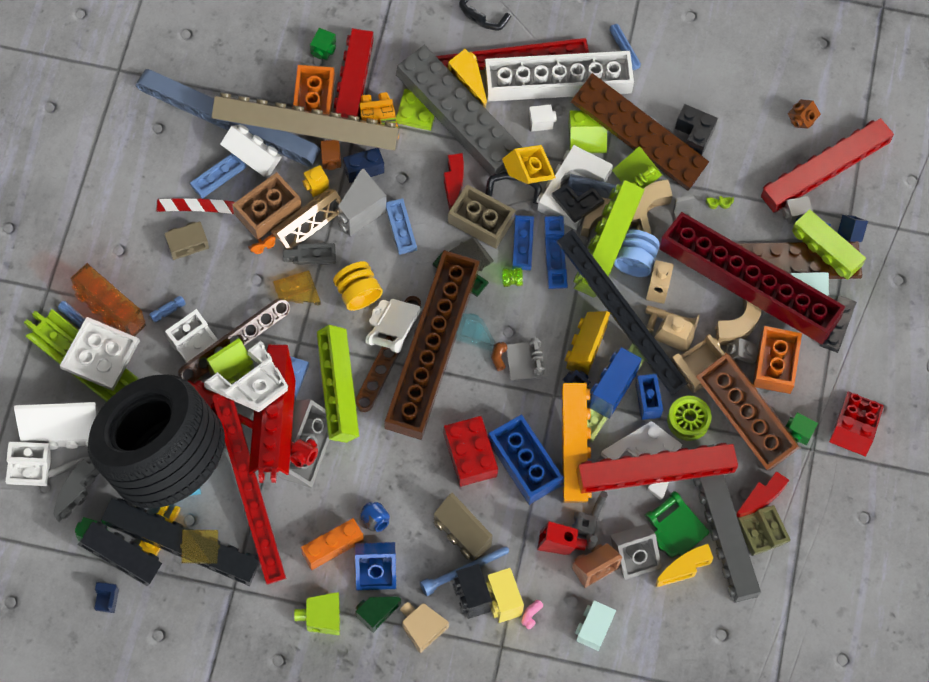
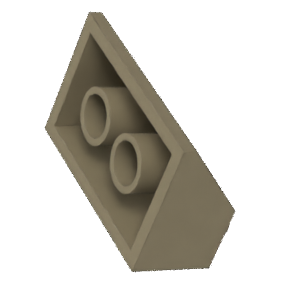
[434,493,493,561]

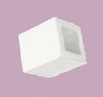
[528,104,557,132]

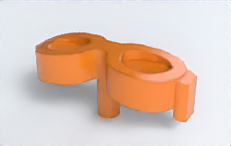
[248,234,276,254]

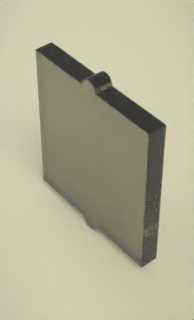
[449,237,494,271]

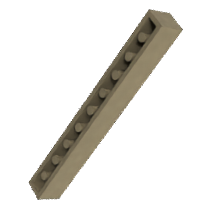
[211,92,400,151]

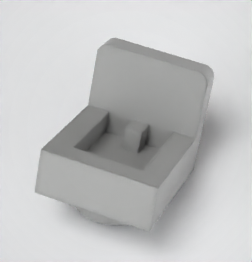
[726,338,757,364]

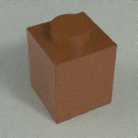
[321,140,341,170]

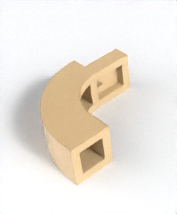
[630,180,672,234]
[715,299,762,345]

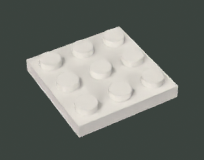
[60,317,140,391]

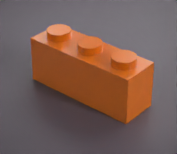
[301,518,364,570]

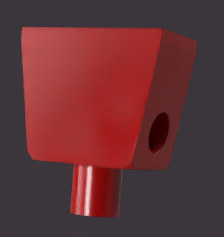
[537,521,587,555]

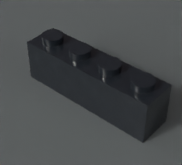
[78,521,162,586]

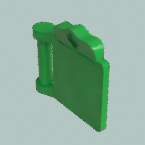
[644,491,709,558]

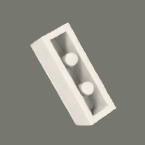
[221,124,282,177]

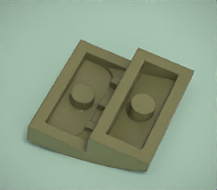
[738,505,791,556]

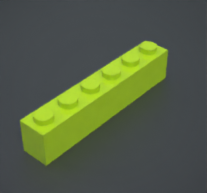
[317,325,359,443]

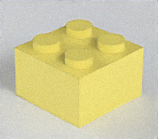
[486,568,524,623]

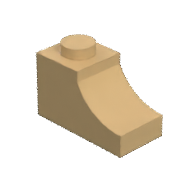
[581,198,611,237]

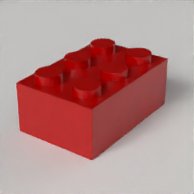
[443,416,498,487]

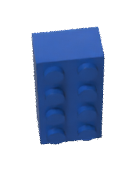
[488,414,564,505]

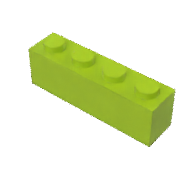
[792,209,866,280]

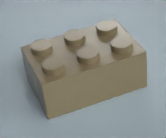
[448,184,516,249]

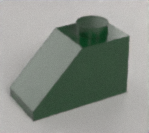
[355,596,401,633]

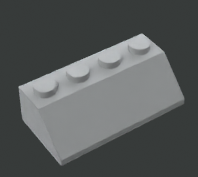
[277,399,329,488]

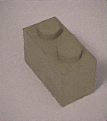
[164,221,209,260]

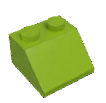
[568,110,607,153]
[207,338,254,384]

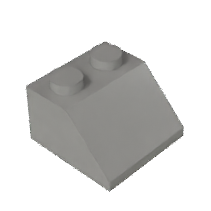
[610,524,662,580]

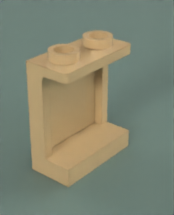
[671,334,726,393]

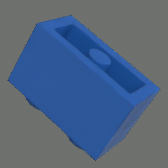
[635,374,663,420]

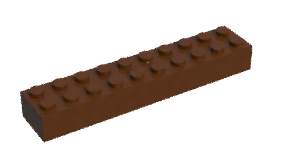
[385,250,480,440]

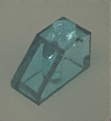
[456,313,495,351]

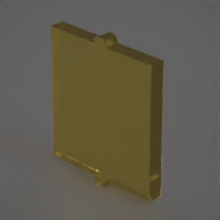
[180,530,220,564]

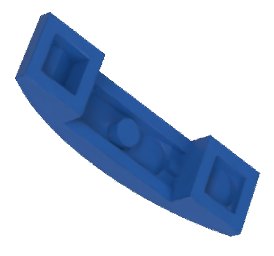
[544,216,568,289]

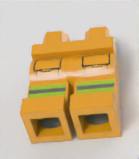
[360,92,399,139]

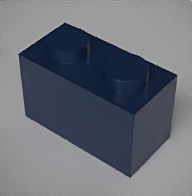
[343,148,384,183]

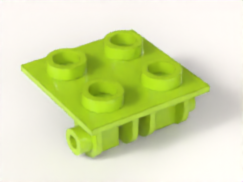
[612,146,662,188]

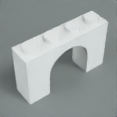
[537,145,613,231]

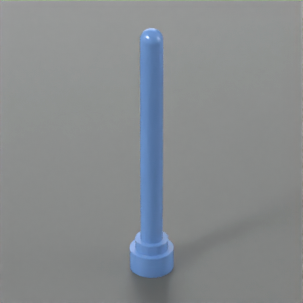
[420,547,509,596]

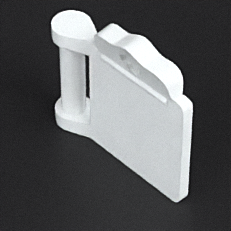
[366,299,421,353]

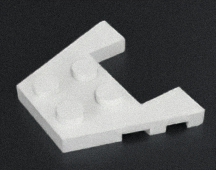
[204,341,288,412]
[601,421,682,501]

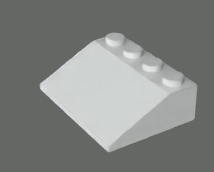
[14,402,99,450]

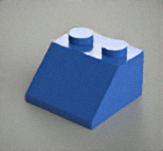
[355,542,396,590]

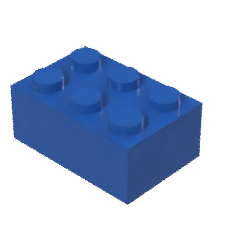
[589,347,642,419]

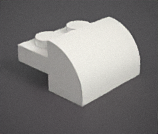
[165,309,218,363]
[5,442,51,486]

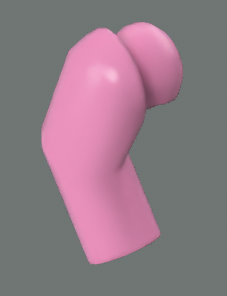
[521,600,543,629]

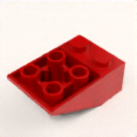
[829,391,884,457]

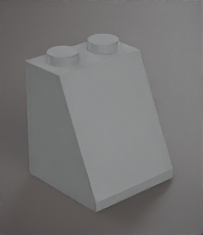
[338,169,386,236]

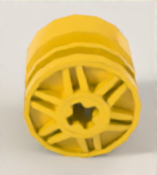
[333,261,383,311]

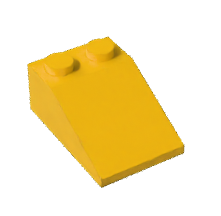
[448,49,487,108]

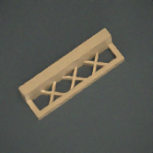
[270,188,342,250]

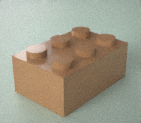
[232,172,301,240]

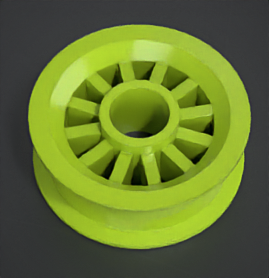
[667,396,712,441]

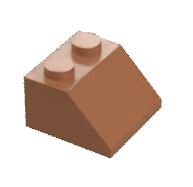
[572,543,622,588]

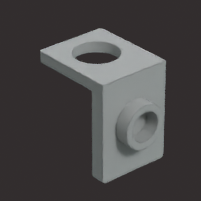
[673,195,695,219]

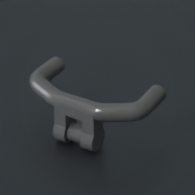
[572,491,608,550]

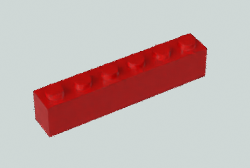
[334,28,374,118]

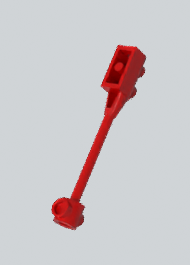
[188,380,318,468]

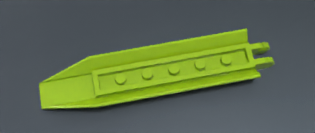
[23,309,138,402]

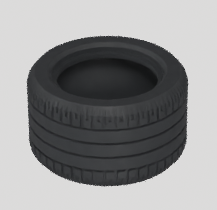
[88,374,225,508]

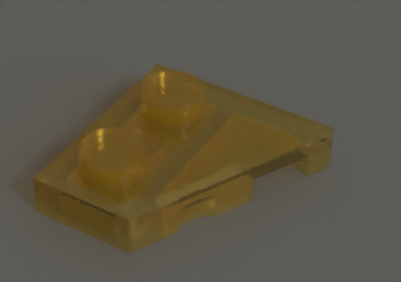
[273,270,321,305]

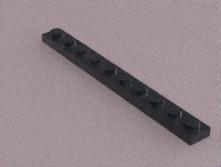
[556,229,688,395]

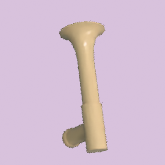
[645,305,700,333]

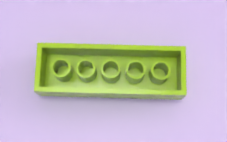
[573,180,645,298]

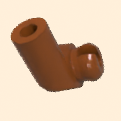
[491,342,508,371]

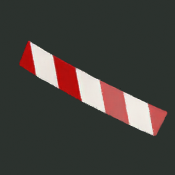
[156,199,235,214]

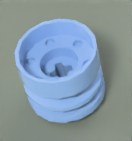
[614,229,660,277]

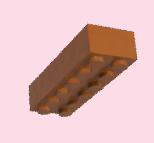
[696,353,801,471]

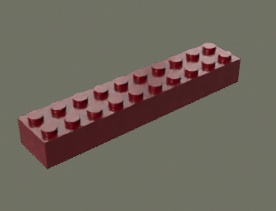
[659,212,846,345]

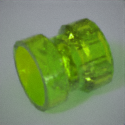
[502,268,523,287]

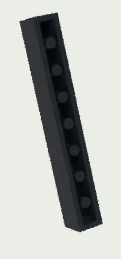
[101,498,260,586]

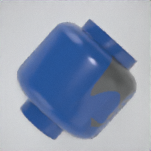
[360,502,390,532]

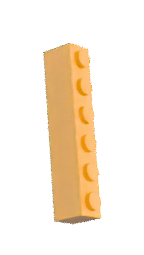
[562,383,592,503]

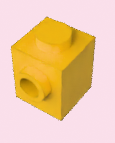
[302,165,329,197]

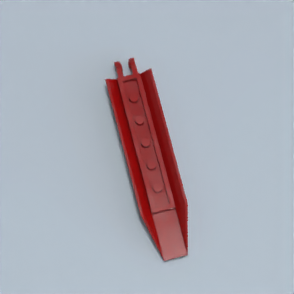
[249,344,296,483]

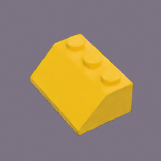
[564,311,610,375]

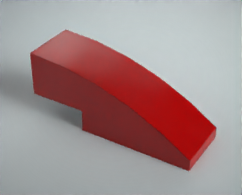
[444,153,464,211]
[736,471,789,518]

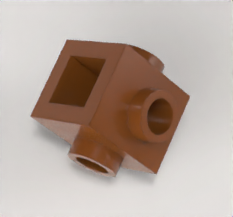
[788,99,821,129]

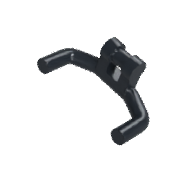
[459,0,512,31]
[485,172,542,204]

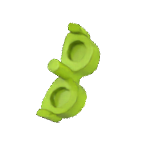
[706,196,734,209]

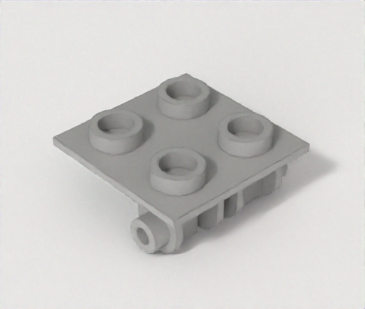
[506,337,549,381]

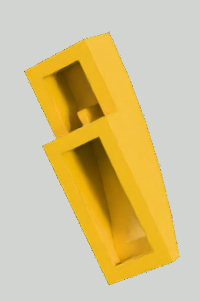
[656,544,713,587]

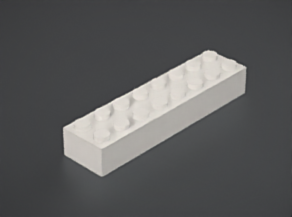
[485,51,634,102]

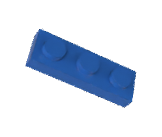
[512,215,534,270]

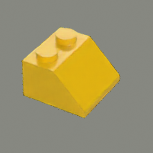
[502,145,556,184]

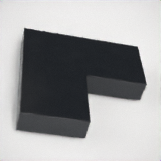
[552,184,605,223]

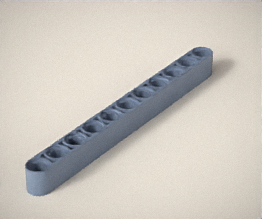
[136,69,321,167]

